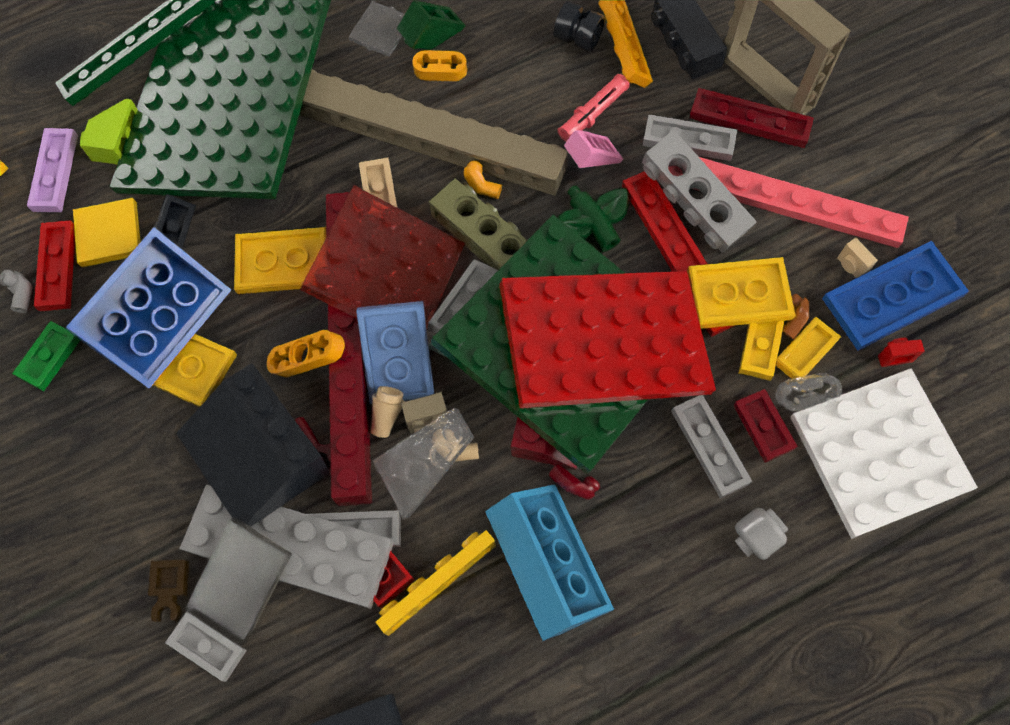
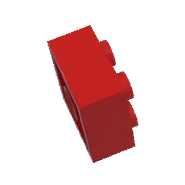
[373,551,415,609]

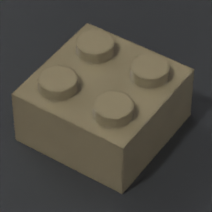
[401,392,450,435]

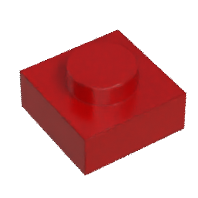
[878,338,925,367]

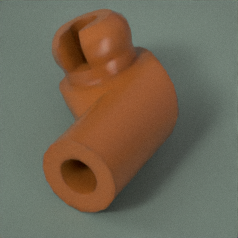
[782,294,809,340]

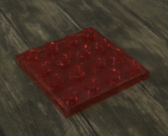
[300,185,465,330]

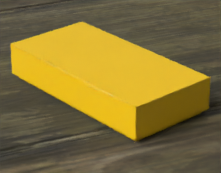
[776,317,841,384]

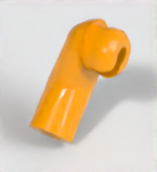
[464,160,502,199]

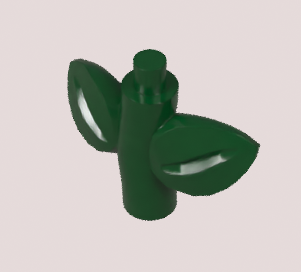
[557,185,629,252]

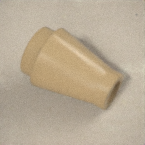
[370,386,405,438]

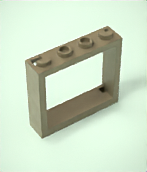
[723,0,851,115]

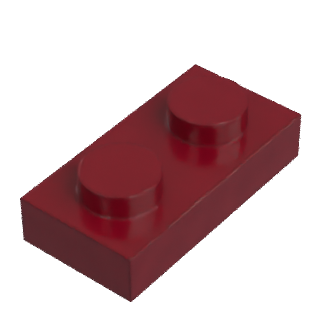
[733,389,798,463]

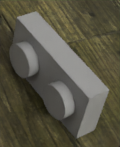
[165,612,247,682]

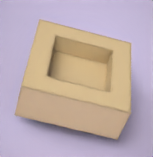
[837,238,878,278]

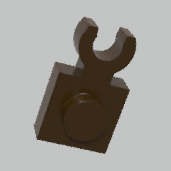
[148,559,190,622]

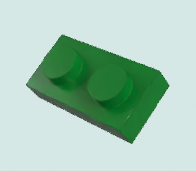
[12,321,80,392]

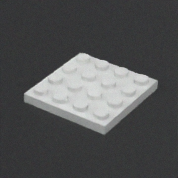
[790,369,978,539]

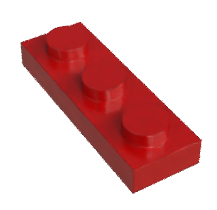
[34,220,75,311]

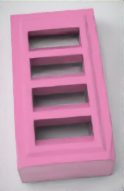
[564,130,623,168]

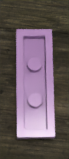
[27,128,78,212]

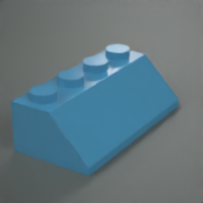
[485,484,614,641]

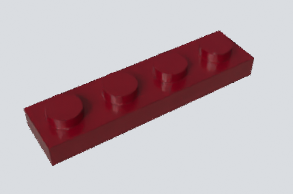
[689,88,814,149]

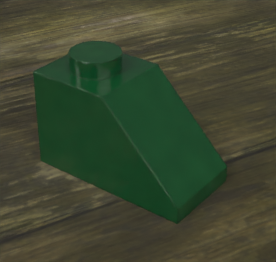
[396,0,466,50]

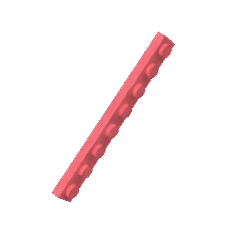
[668,157,909,248]

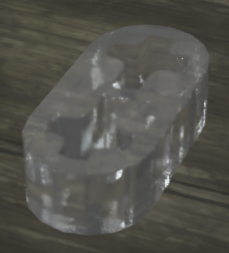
[776,373,842,411]

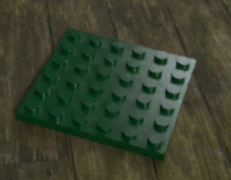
[431,215,648,475]

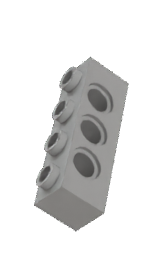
[642,130,757,253]

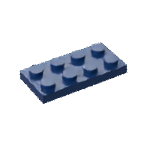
[822,241,969,351]

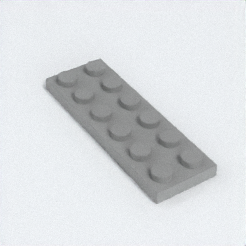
[180,485,394,609]

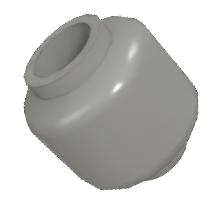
[735,507,788,560]

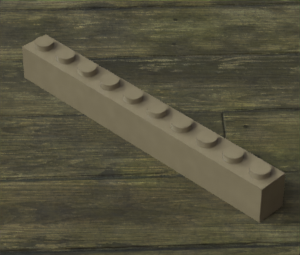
[299,69,568,196]

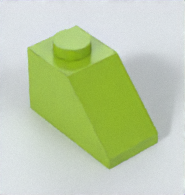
[80,99,138,165]

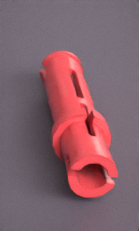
[558,74,630,142]

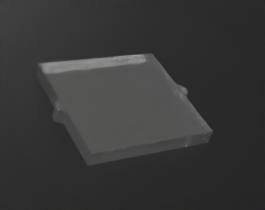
[349,1,405,57]

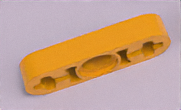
[267,330,345,378]

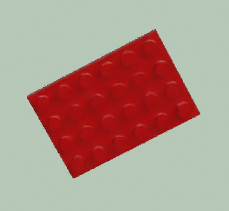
[499,271,716,408]

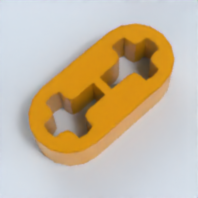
[412,50,467,81]

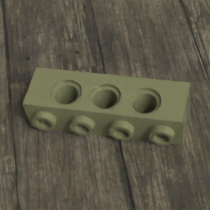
[429,178,528,270]

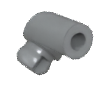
[0,270,32,313]

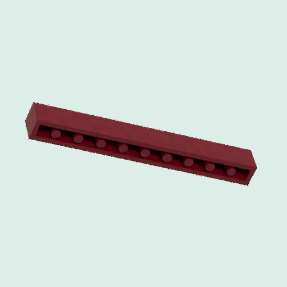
[326,192,372,506]

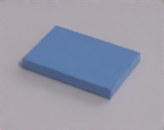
[356,301,435,404]

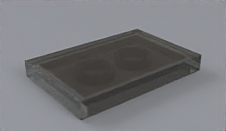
[185,518,292,646]

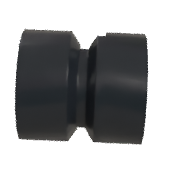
[553,1,606,52]

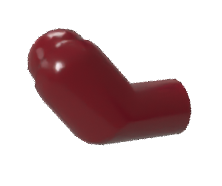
[549,464,600,500]

